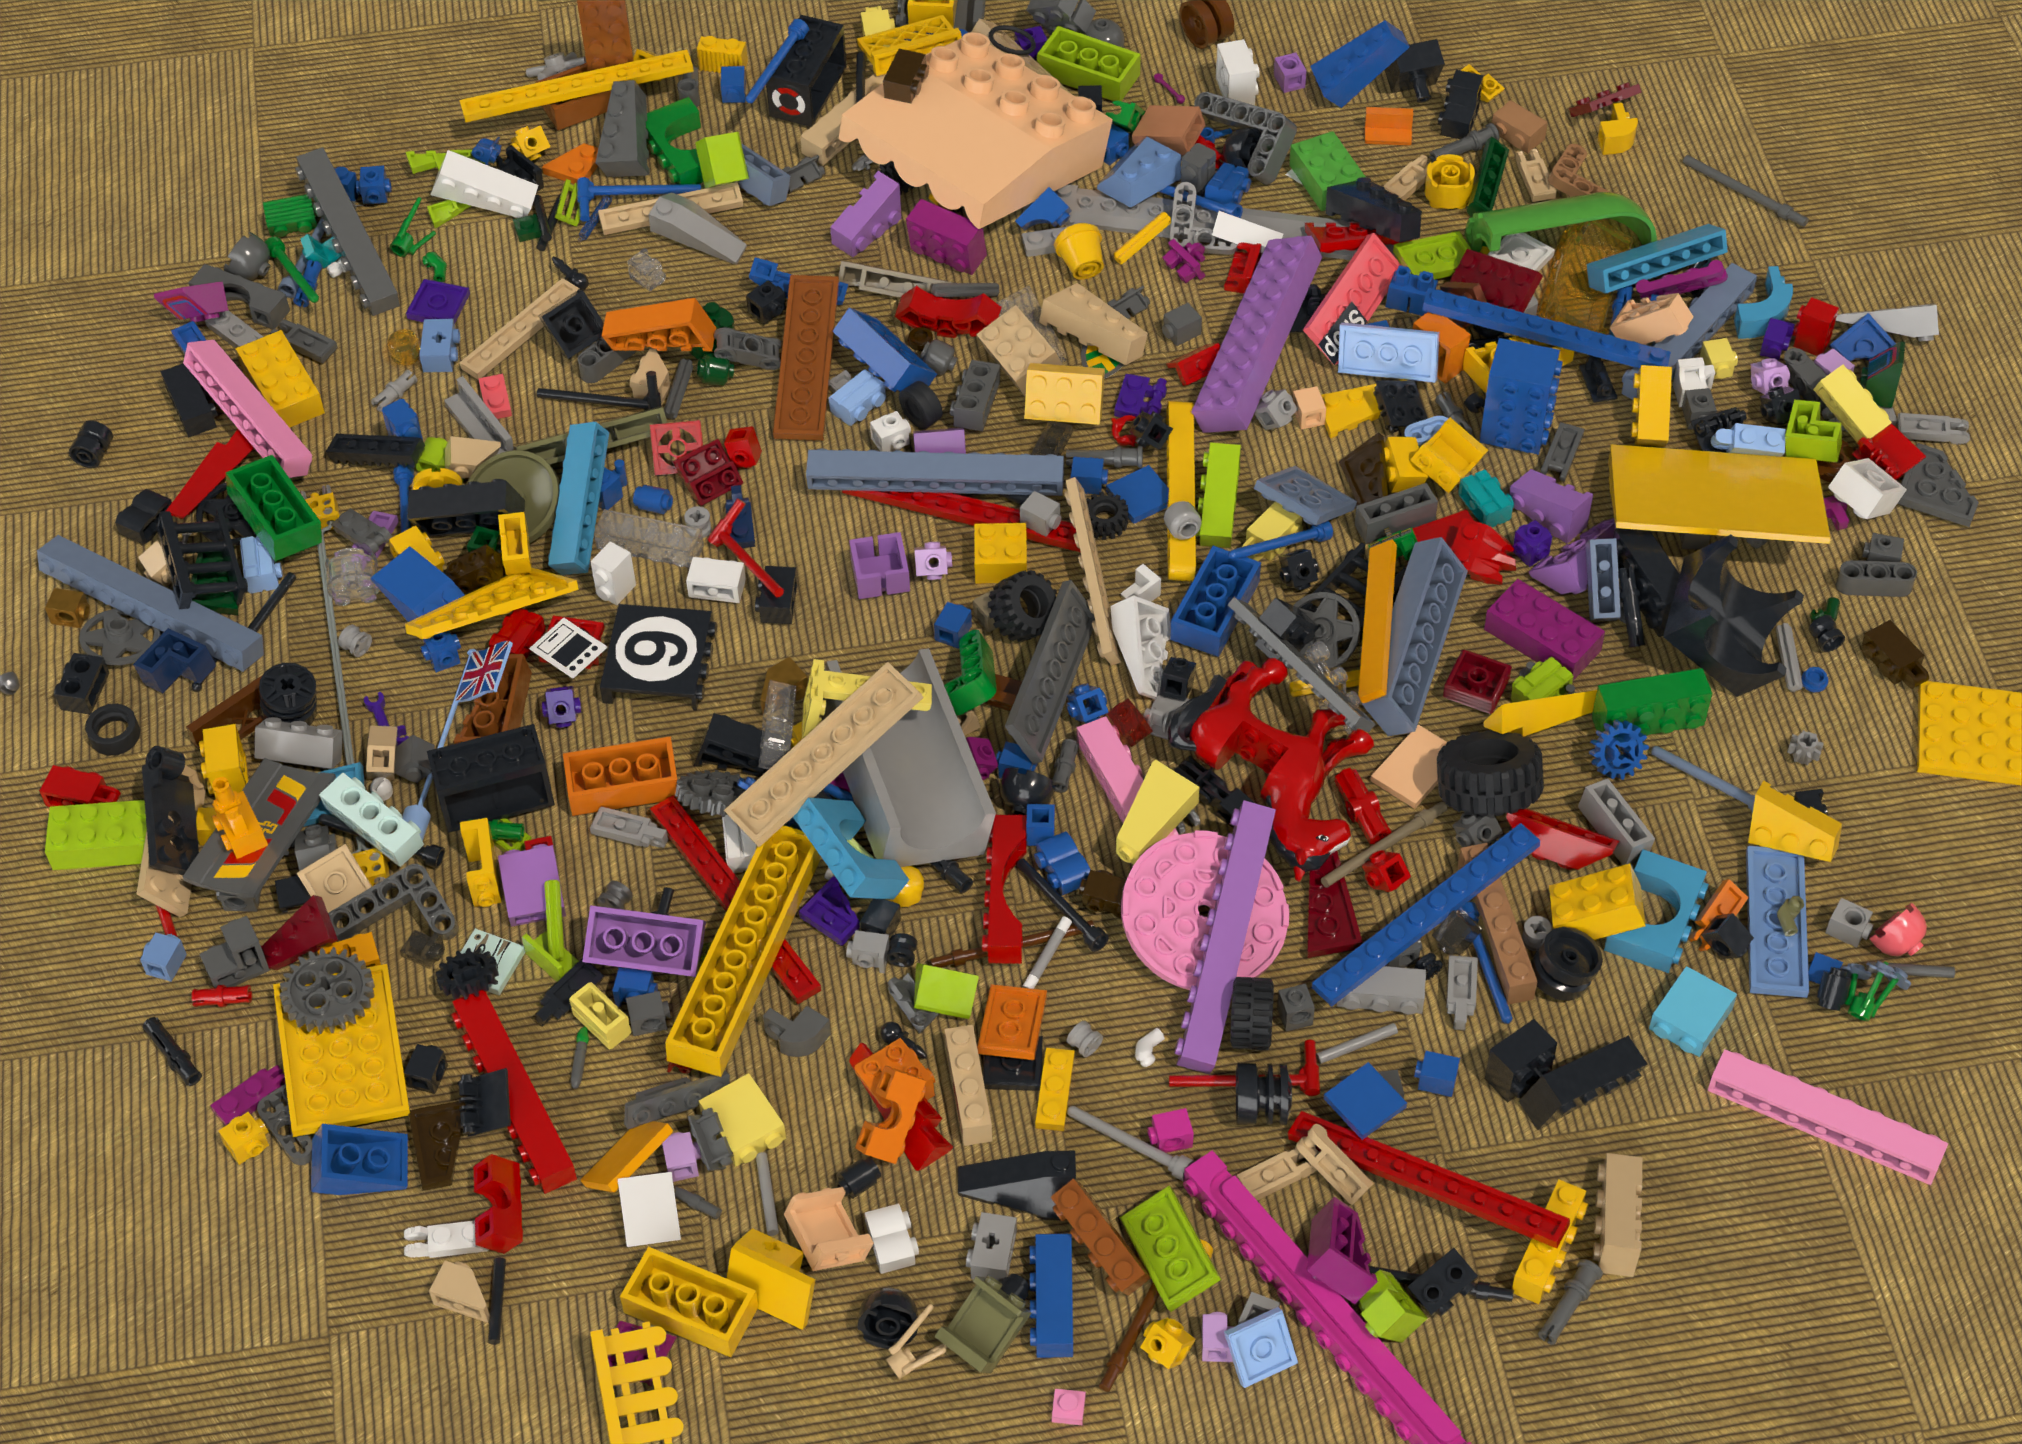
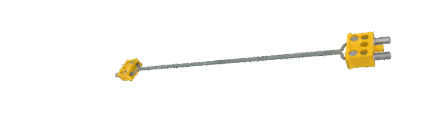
[299,485,390,896]

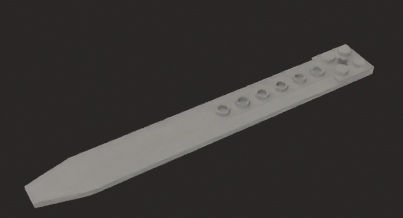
[1023,184,1396,260]

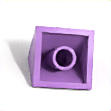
[913,428,966,454]

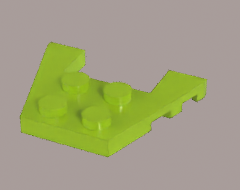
[405,150,486,228]

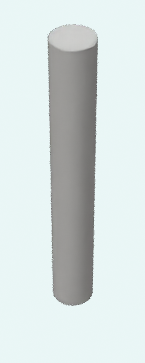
[1316,1023,1398,1064]
[756,1152,779,1236]

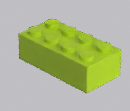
[1037,26,1141,101]
[45,800,147,870]

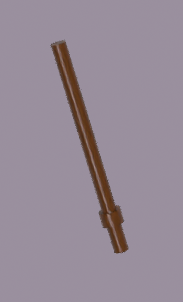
[929,920,1094,968]
[1099,1282,1160,1392]

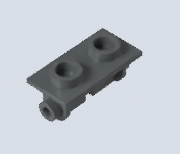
[782,155,825,194]
[1107,286,1150,319]
[887,973,939,1034]
[688,1108,734,1171]

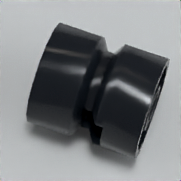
[68,420,114,468]

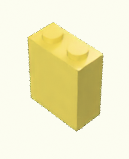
[699,1073,786,1167]

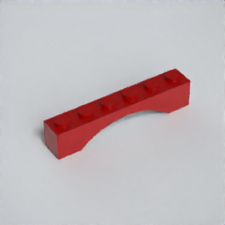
[982,815,1027,964]

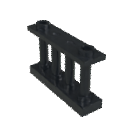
[157,507,248,609]
[1301,542,1406,651]

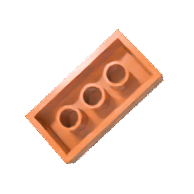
[563,736,678,816]

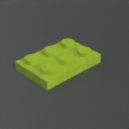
[1393,231,1471,279]

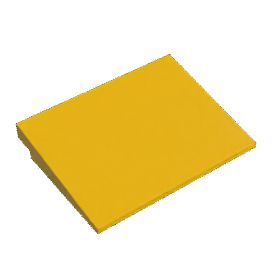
[1608,444,1831,544]

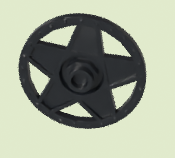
[196,482,257,546]

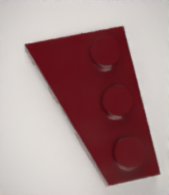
[1569,82,1642,117]

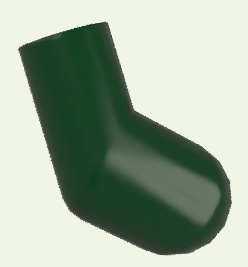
[1810,597,1840,623]

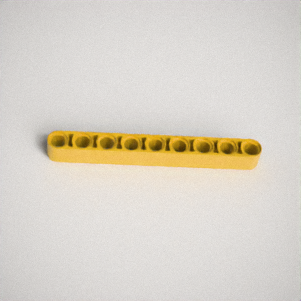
[1166,401,1196,582]

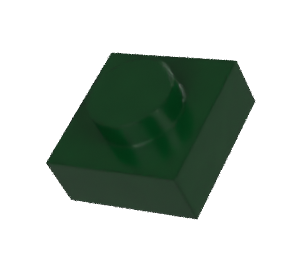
[513,214,541,242]

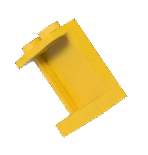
[1410,417,1488,493]
[460,818,502,907]

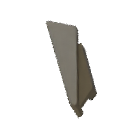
[839,261,956,297]

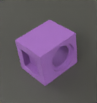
[1274,53,1306,93]

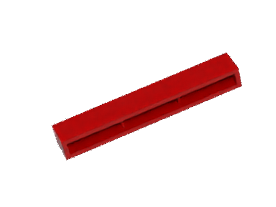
[451,990,577,1194]

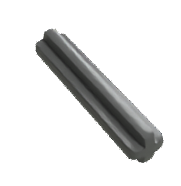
[931,283,1000,297]
[664,359,693,420]

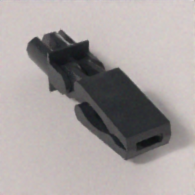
[1173,755,1256,829]

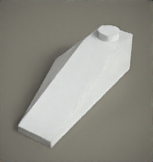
[1111,595,1171,699]

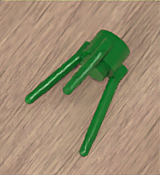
[390,197,436,257]

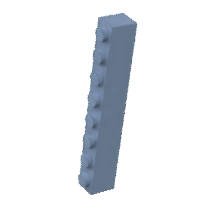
[1621,263,1757,400]

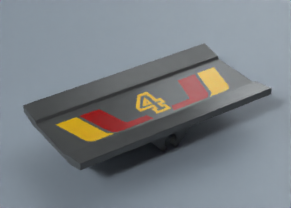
[183,758,336,898]

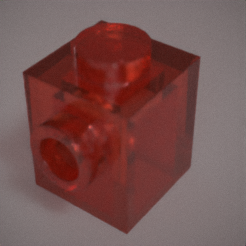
[1107,698,1153,747]

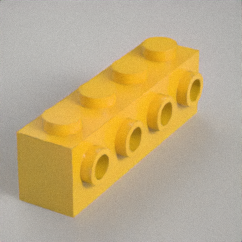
[1512,1179,1588,1304]

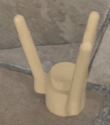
[886,1304,948,1379]

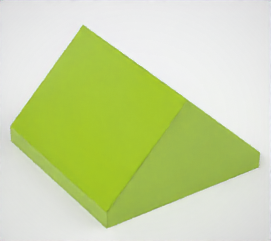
[695,132,749,189]
[914,963,979,1019]

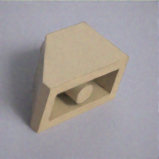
[445,436,501,479]
[429,1261,490,1323]

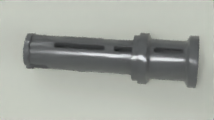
[1429,123,1500,163]
[1066,446,1143,469]
[1538,1259,1603,1345]

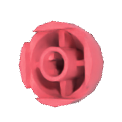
[1869,902,1927,957]

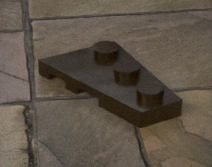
[1339,432,1388,505]
[409,1101,466,1191]

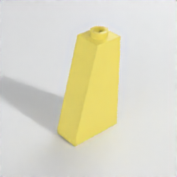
[1116,759,1199,865]

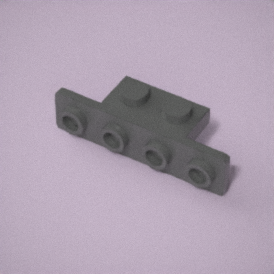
[624,1071,730,1129]

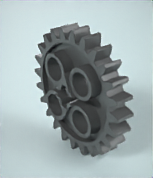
[675,770,747,817]
[279,947,375,1034]

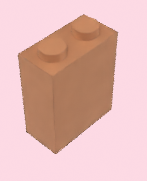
[1132,105,1206,155]

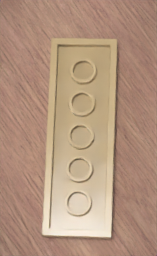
[137,765,207,917]

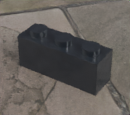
[160,363,218,438]

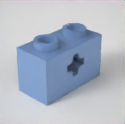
[419,319,460,372]

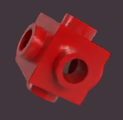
[1361,850,1411,892]

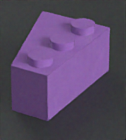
[831,171,901,257]
[1509,469,1593,544]

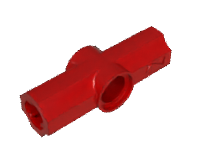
[1334,767,1392,844]

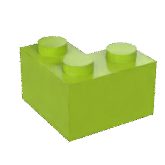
[1785,400,1842,462]
[1358,1269,1428,1343]

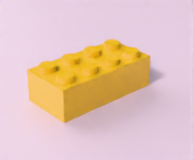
[235,330,325,428]
[620,1246,759,1357]

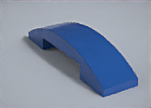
[749,257,848,305]

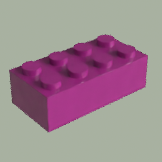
[1484,579,1605,681]

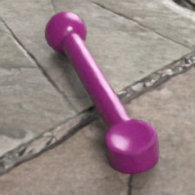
[1154,73,1185,104]

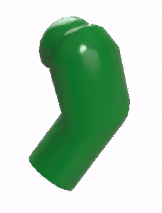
[422,252,447,282]

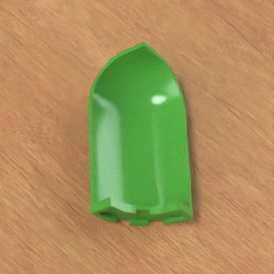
[1464,192,1657,252]

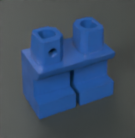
[1385,265,1438,316]

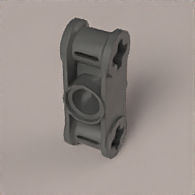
[714,327,781,370]
[1784,348,1827,413]

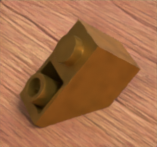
[760,656,808,718]

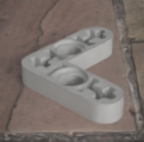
[1170,182,1238,255]

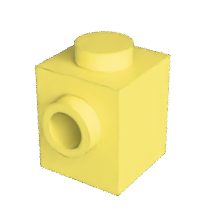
[1699,338,1738,379]

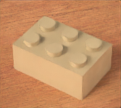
[976,305,1063,396]

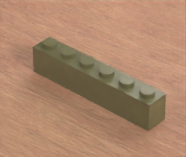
[514,407,670,464]

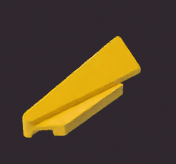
[1484,690,1597,737]

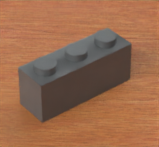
[1355,483,1438,544]

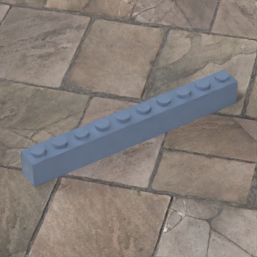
[806,449,1064,496]
[37,535,264,672]

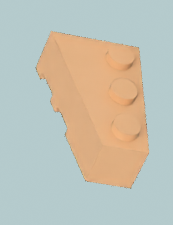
[1610,293,1694,345]

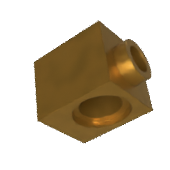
[45,588,90,628]

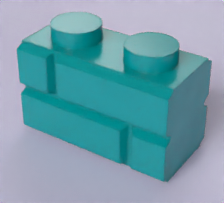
[1458,469,1514,528]

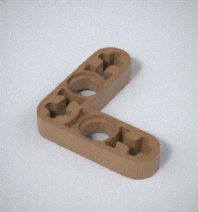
[1548,144,1609,197]

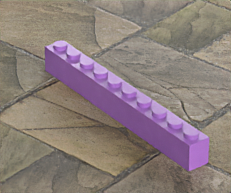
[1174,800,1276,1075]

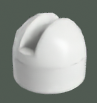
[370,777,393,801]

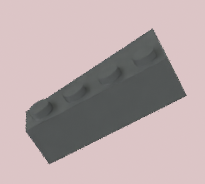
[595,80,650,177]

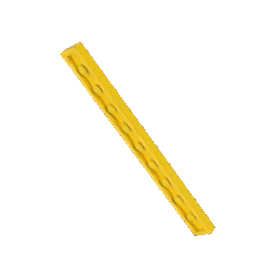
[459,49,694,123]

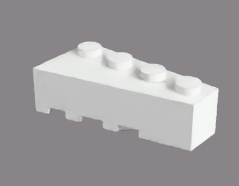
[431,150,539,218]

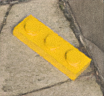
[1035,1048,1075,1131]

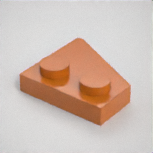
[542,143,599,184]

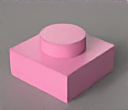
[1052,1389,1086,1425]

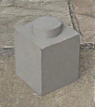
[1020,491,1062,537]

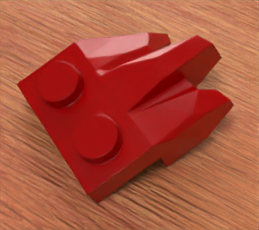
[1451,518,1516,585]

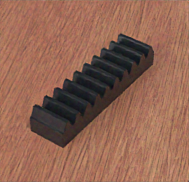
[326,433,425,468]

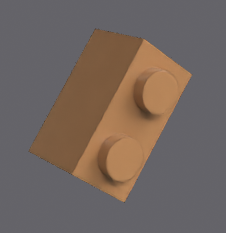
[1492,100,1548,154]

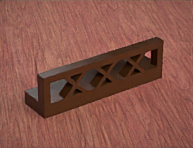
[186,675,263,750]

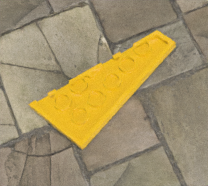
[405,568,579,639]

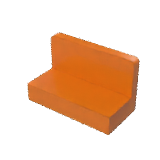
[1364,107,1413,146]

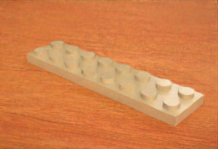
[724,662,924,847]

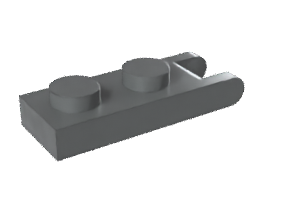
[1540,422,1585,482]

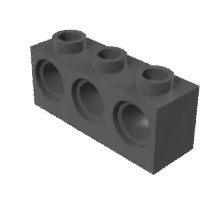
[950,360,1000,431]

